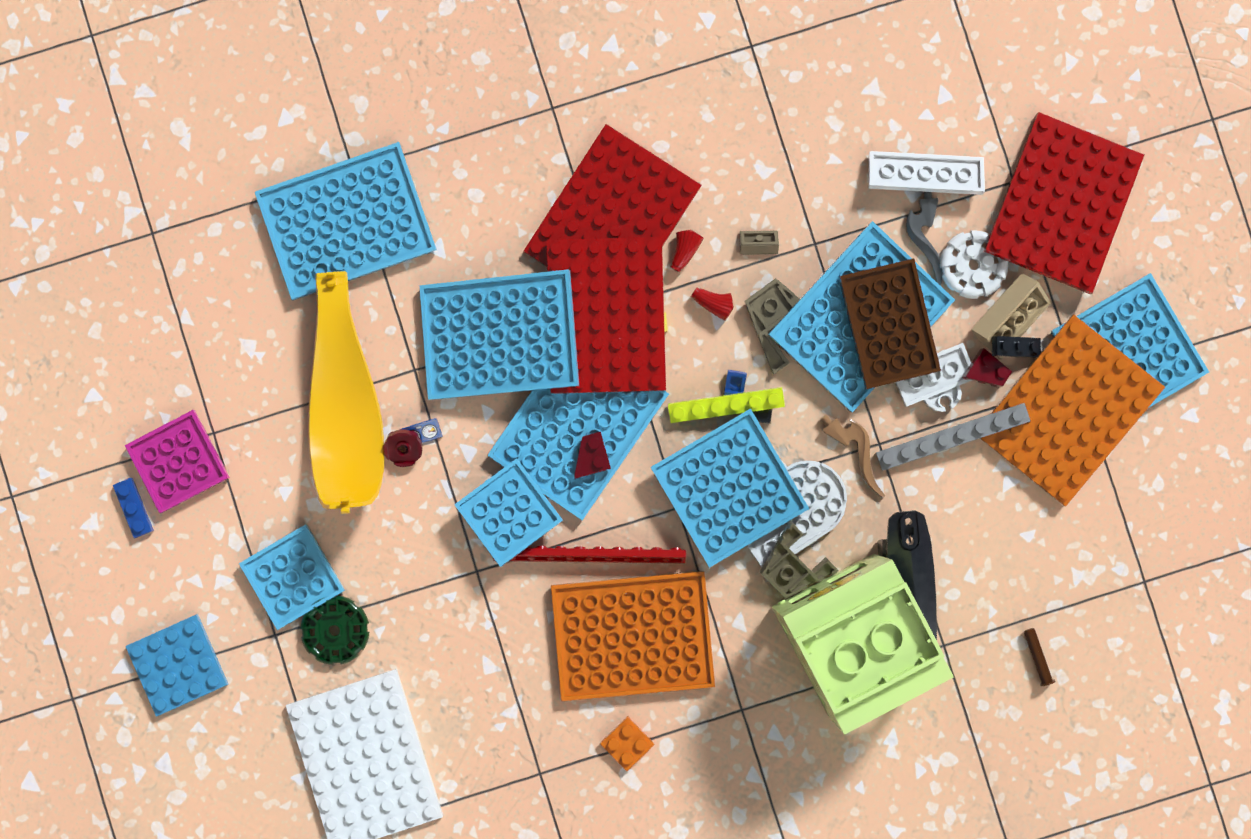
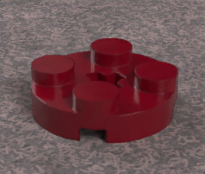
[383,429,423,467]

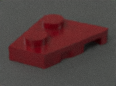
[574,432,611,479]

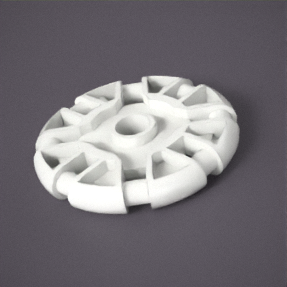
[940,230,1009,299]

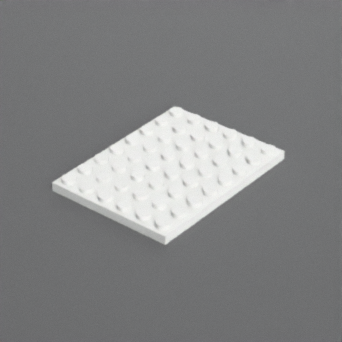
[286,669,444,839]

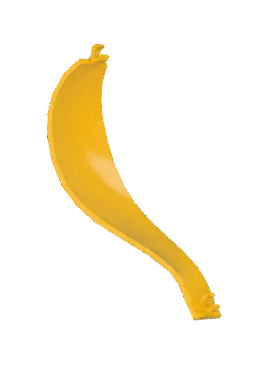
[308,271,384,514]

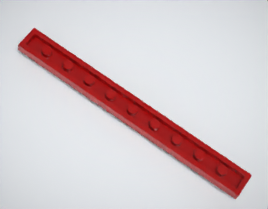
[493,546,686,564]

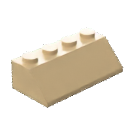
[971,273,1051,359]

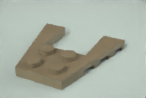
[744,278,800,374]

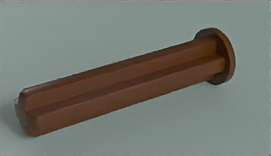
[1024,628,1056,686]

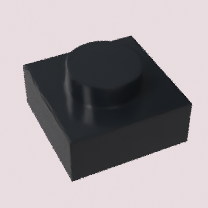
[753,409,773,424]

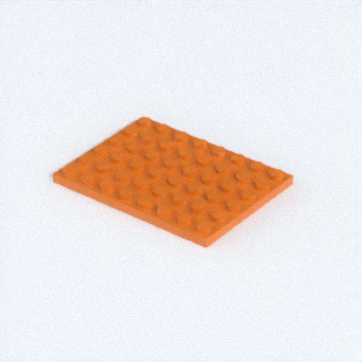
[980,314,1165,507]
[551,571,715,701]

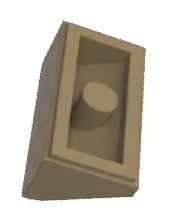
[740,231,779,255]

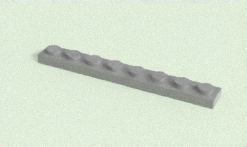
[876,403,1030,471]

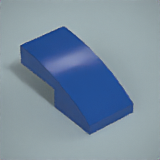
[724,370,747,395]

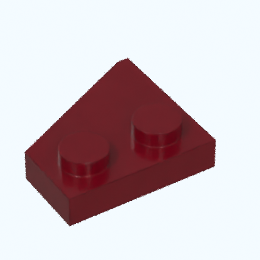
[962,348,1012,388]

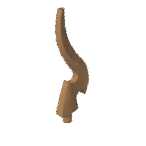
[821,414,885,498]

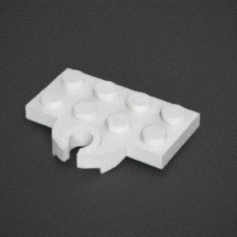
[895,343,972,412]

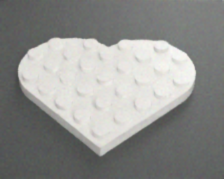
[747,460,847,567]

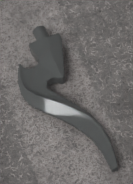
[906,192,942,286]

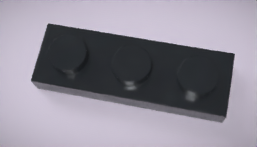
[992,336,1041,358]

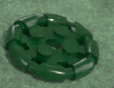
[300,596,370,665]

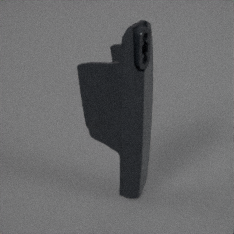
[877,510,937,640]

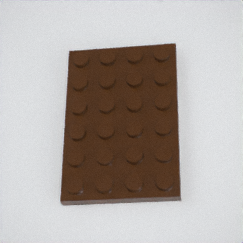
[839,258,941,389]

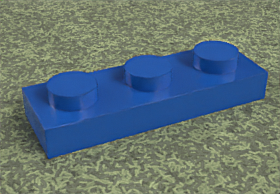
[113,478,154,538]

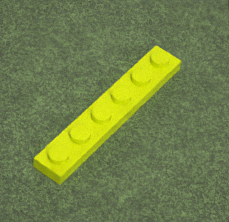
[668,387,785,423]

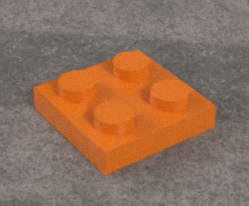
[600,716,655,771]

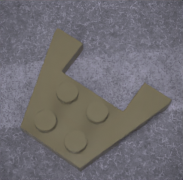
[760,521,839,599]

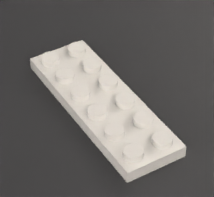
[868,151,985,195]

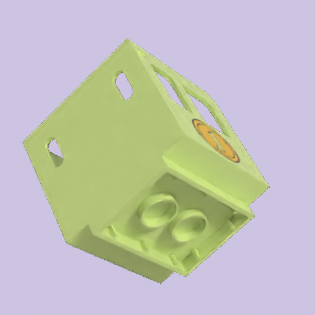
[772,554,954,735]

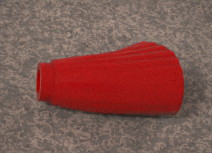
[670,229,704,273]
[691,287,734,321]

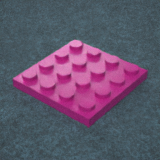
[125,410,230,513]

